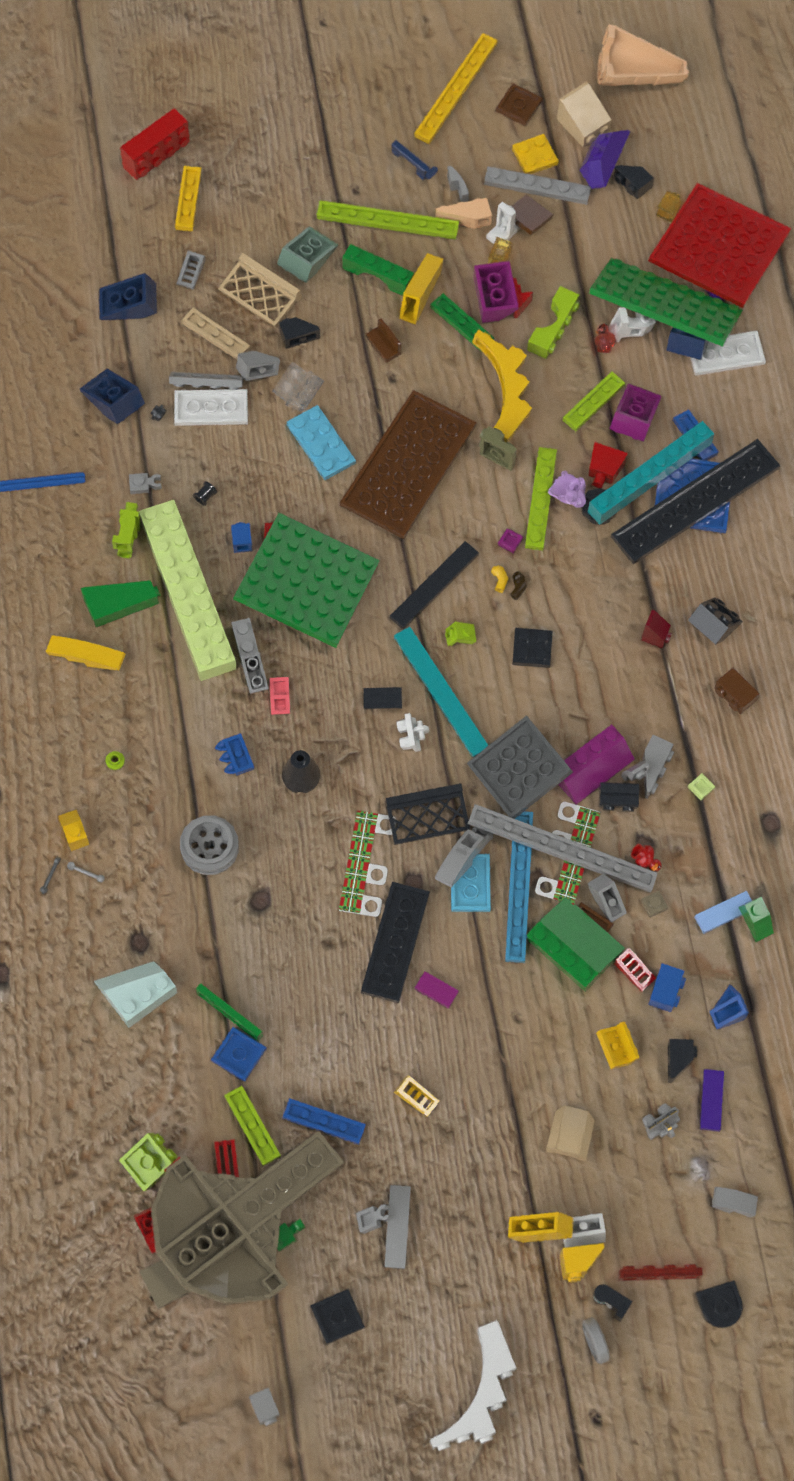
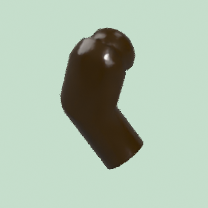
[510,571,527,600]

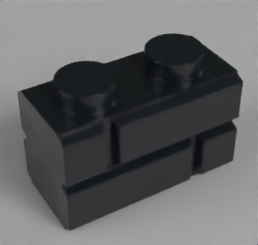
[598,782,639,812]

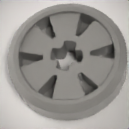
[582,1317,610,1364]

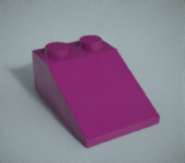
[610,383,662,442]

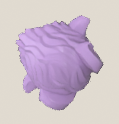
[548,471,586,508]

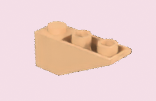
[435,198,492,229]

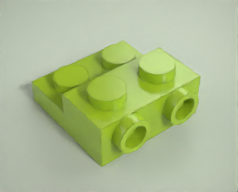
[119,1133,177,1191]

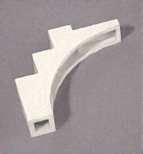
[430,1321,516,1451]

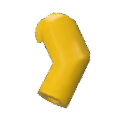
[491,565,508,593]

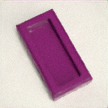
[415,971,459,1009]

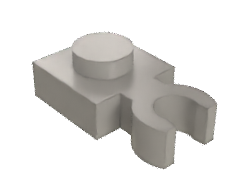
[129,473,162,494]
[356,1204,393,1234]

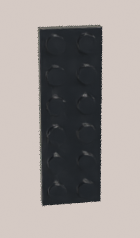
[361,882,430,1003]

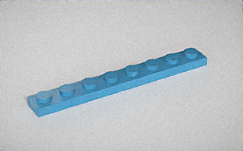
[505,811,533,963]

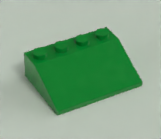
[526,897,625,992]

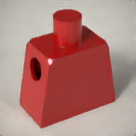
[588,442,628,488]

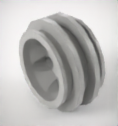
[180,816,239,875]

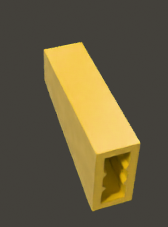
[399,253,444,325]

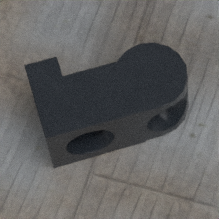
[593,1284,633,1322]

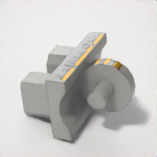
[642,1103,680,1140]

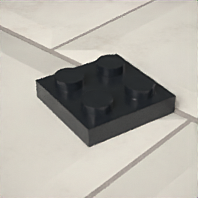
[512,628,553,668]

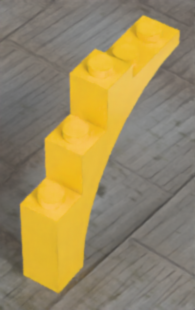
[472,330,532,442]

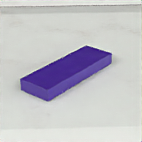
[700,1069,724,1132]

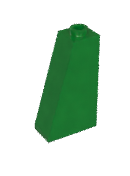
[80,580,160,628]

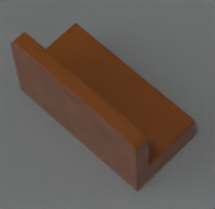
[366,318,401,363]

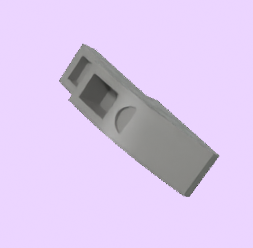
[231,618,269,694]
[435,827,493,887]

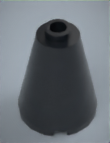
[282,750,320,793]

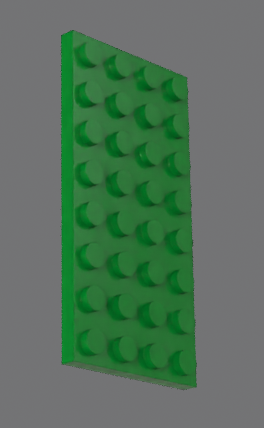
[589,258,743,347]

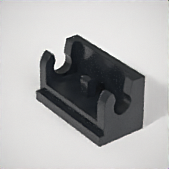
[363,687,402,710]

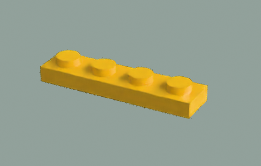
[175,166,201,231]

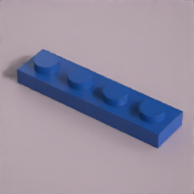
[283,1098,366,1145]

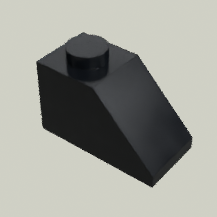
[279,317,320,349]
[667,1039,697,1083]

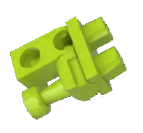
[112,502,141,558]

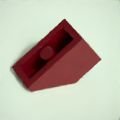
[641,610,672,649]

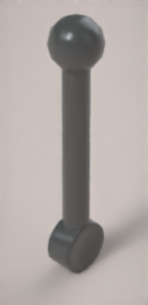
[40,856,61,894]

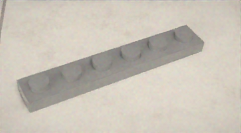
[484,166,591,205]

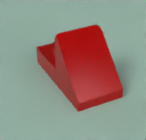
[513,278,533,318]

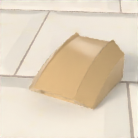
[546,1105,595,1161]

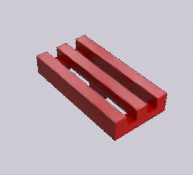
[214,1139,239,1177]

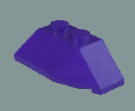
[579,130,630,189]

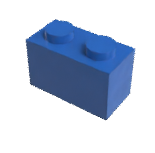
[648,963,686,1012]

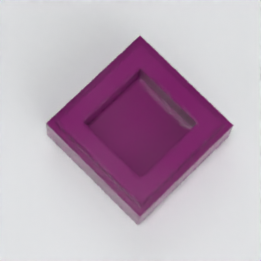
[498,528,523,554]

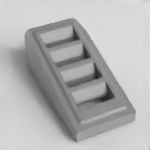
[176,251,206,290]

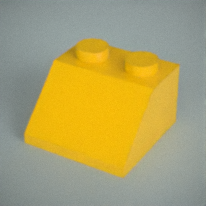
[560,1243,604,1283]

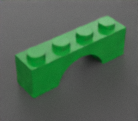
[342,244,414,296]

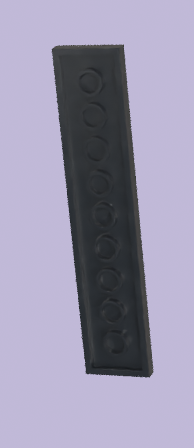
[611,439,781,565]

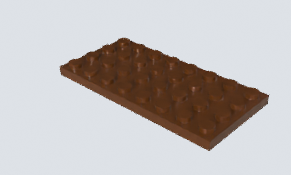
[340,390,477,539]

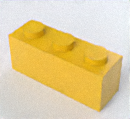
[508,1212,573,1243]

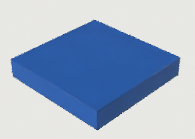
[211,1027,267,1082]

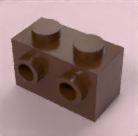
[714,667,760,715]

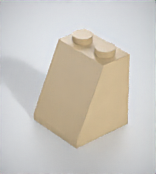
[557,81,611,147]

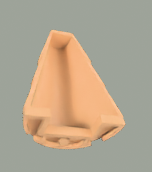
[597,24,689,86]

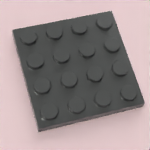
[467,716,573,819]

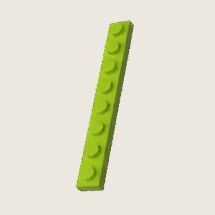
[317,200,459,240]

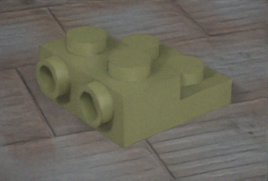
[479,426,517,471]

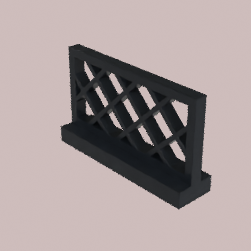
[385,783,470,845]

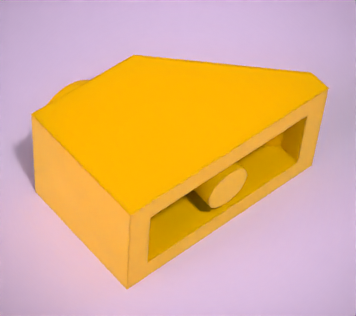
[58,809,89,851]

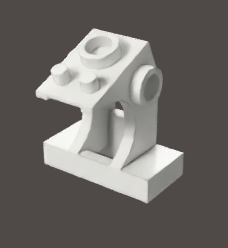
[609,307,656,342]

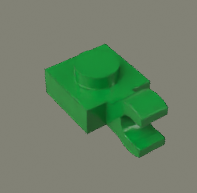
[277,1219,305,1252]

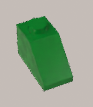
[738,897,774,942]

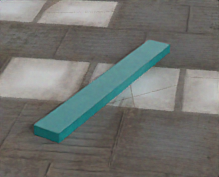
[394,627,489,758]

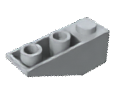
[643,735,675,799]

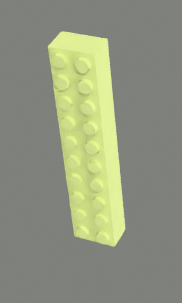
[139,500,237,681]

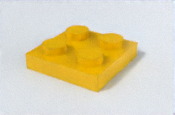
[512,134,558,175]

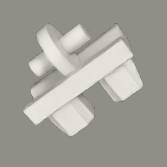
[397,713,429,752]

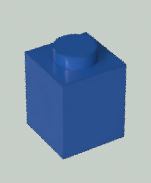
[231,522,252,553]

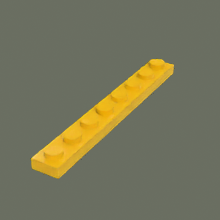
[414,33,498,144]

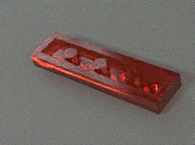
[618,1264,703,1281]

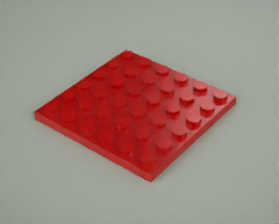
[648,183,791,308]

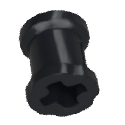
[193,481,217,506]

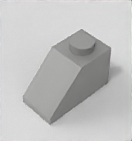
[236,351,280,381]
[587,874,627,922]
[249,1388,280,1426]

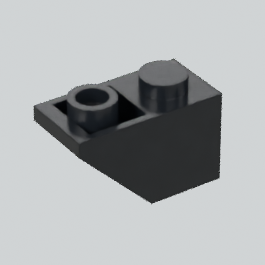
[613,165,654,199]

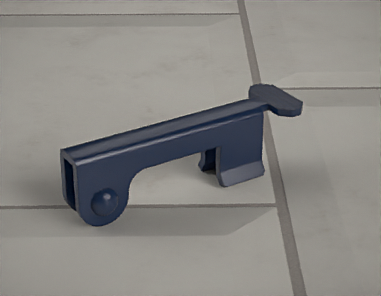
[391,140,438,180]

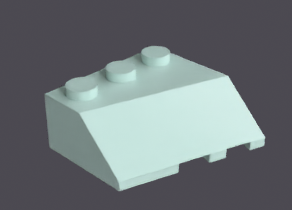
[94,961,177,1028]

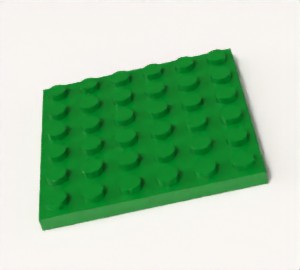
[233,513,380,648]

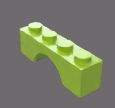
[527,286,580,359]

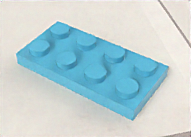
[287,405,356,481]

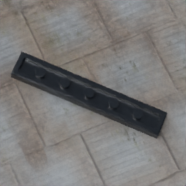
[390,541,479,630]

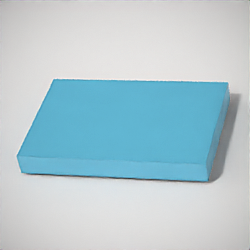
[451,854,491,912]

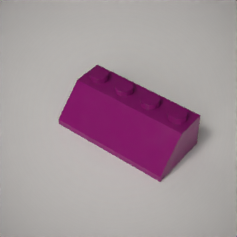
[558,724,635,805]

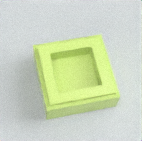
[688,773,715,800]

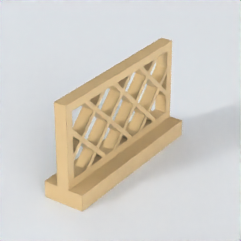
[218,253,302,328]

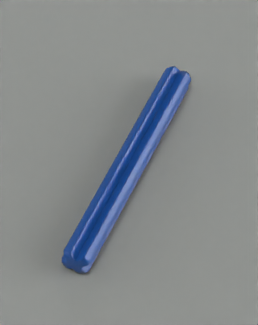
[0,472,86,492]

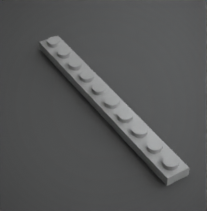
[468,804,658,893]

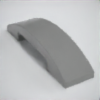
[384,1185,411,1269]

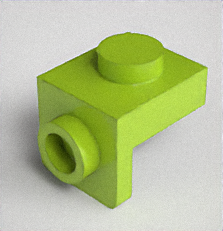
[445,622,476,646]

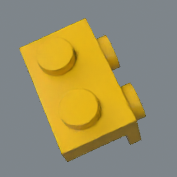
[596,1021,639,1069]

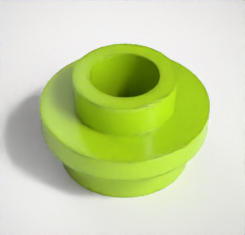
[105,751,125,770]

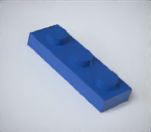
[673,410,719,461]

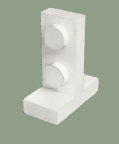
[486,202,521,249]

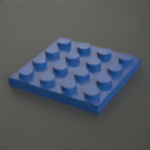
[654,459,730,533]

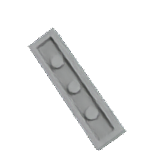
[169,372,243,390]

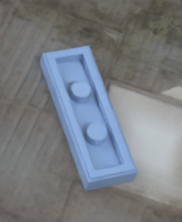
[694,891,751,934]

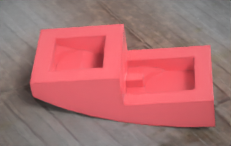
[270,677,290,715]

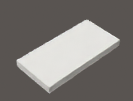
[690,331,766,376]
[174,389,248,426]

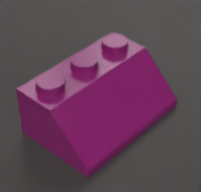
[473,261,519,323]

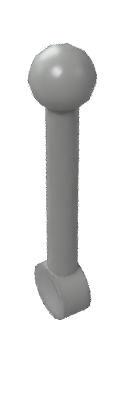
[67,862,105,882]

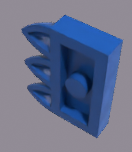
[215,733,254,776]

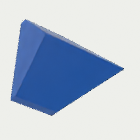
[709,984,749,1029]

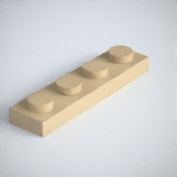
[182,308,250,360]

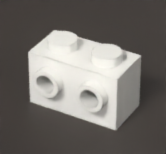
[563,1213,606,1248]

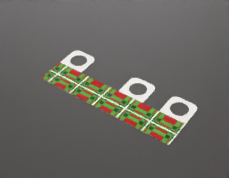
[535,802,601,905]
[339,810,396,917]

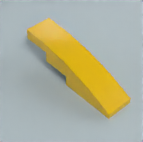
[46,635,126,671]

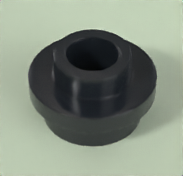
[150,405,167,422]

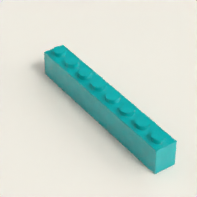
[588,421,715,525]

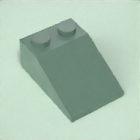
[277,226,338,282]

